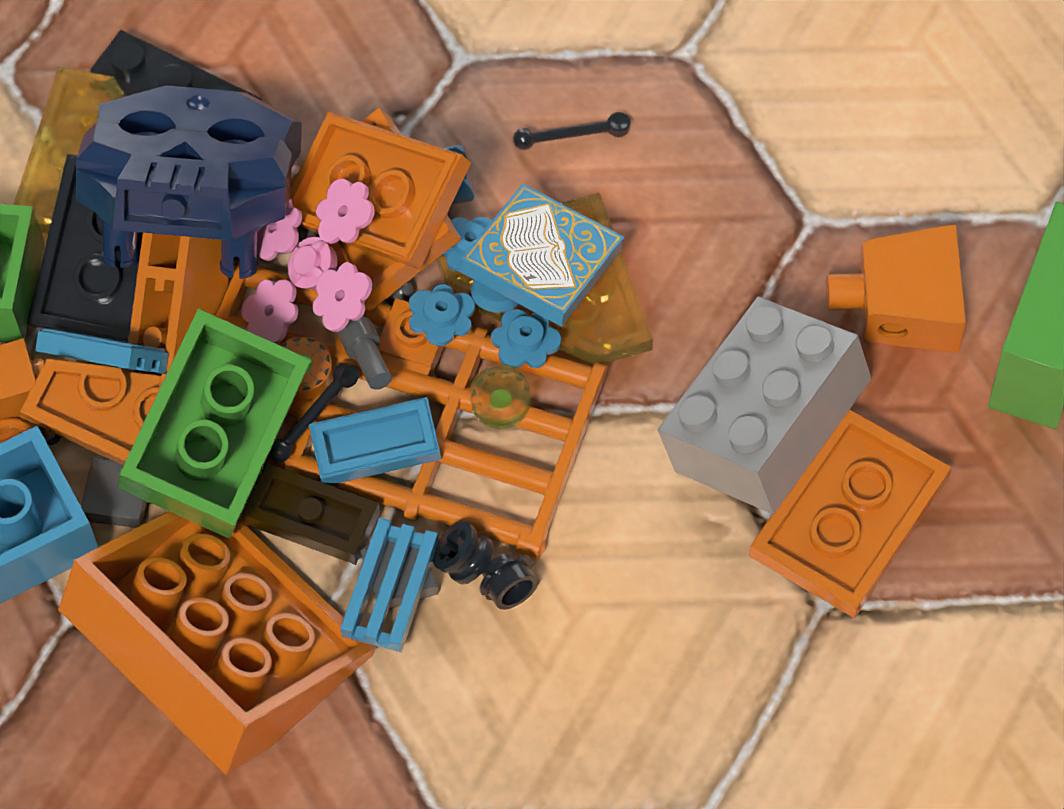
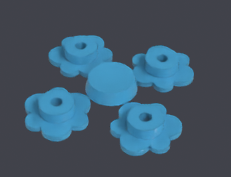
[409,217,561,368]

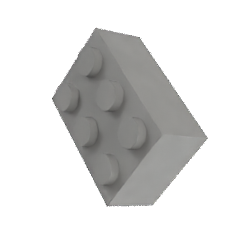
[658,297,872,515]

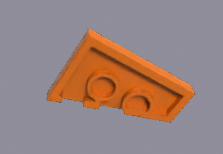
[20,359,167,465]

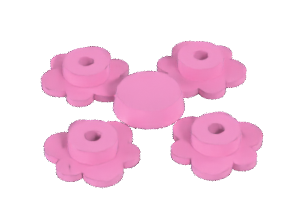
[242,179,375,344]

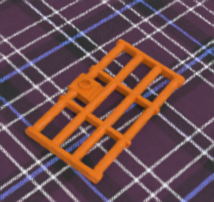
[216,263,608,560]

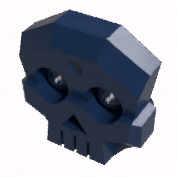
[76,85,302,279]

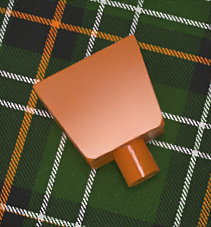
[826,225,966,352]

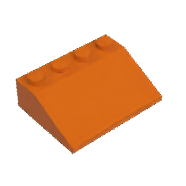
[58,511,376,775]

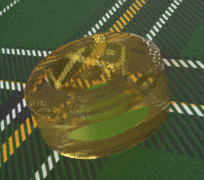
[470,365,531,429]

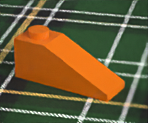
[125,233,229,376]

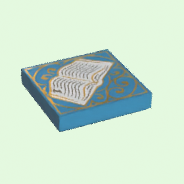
[459,184,624,327]

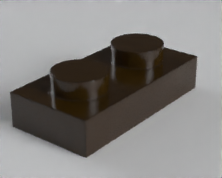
[242,463,380,565]

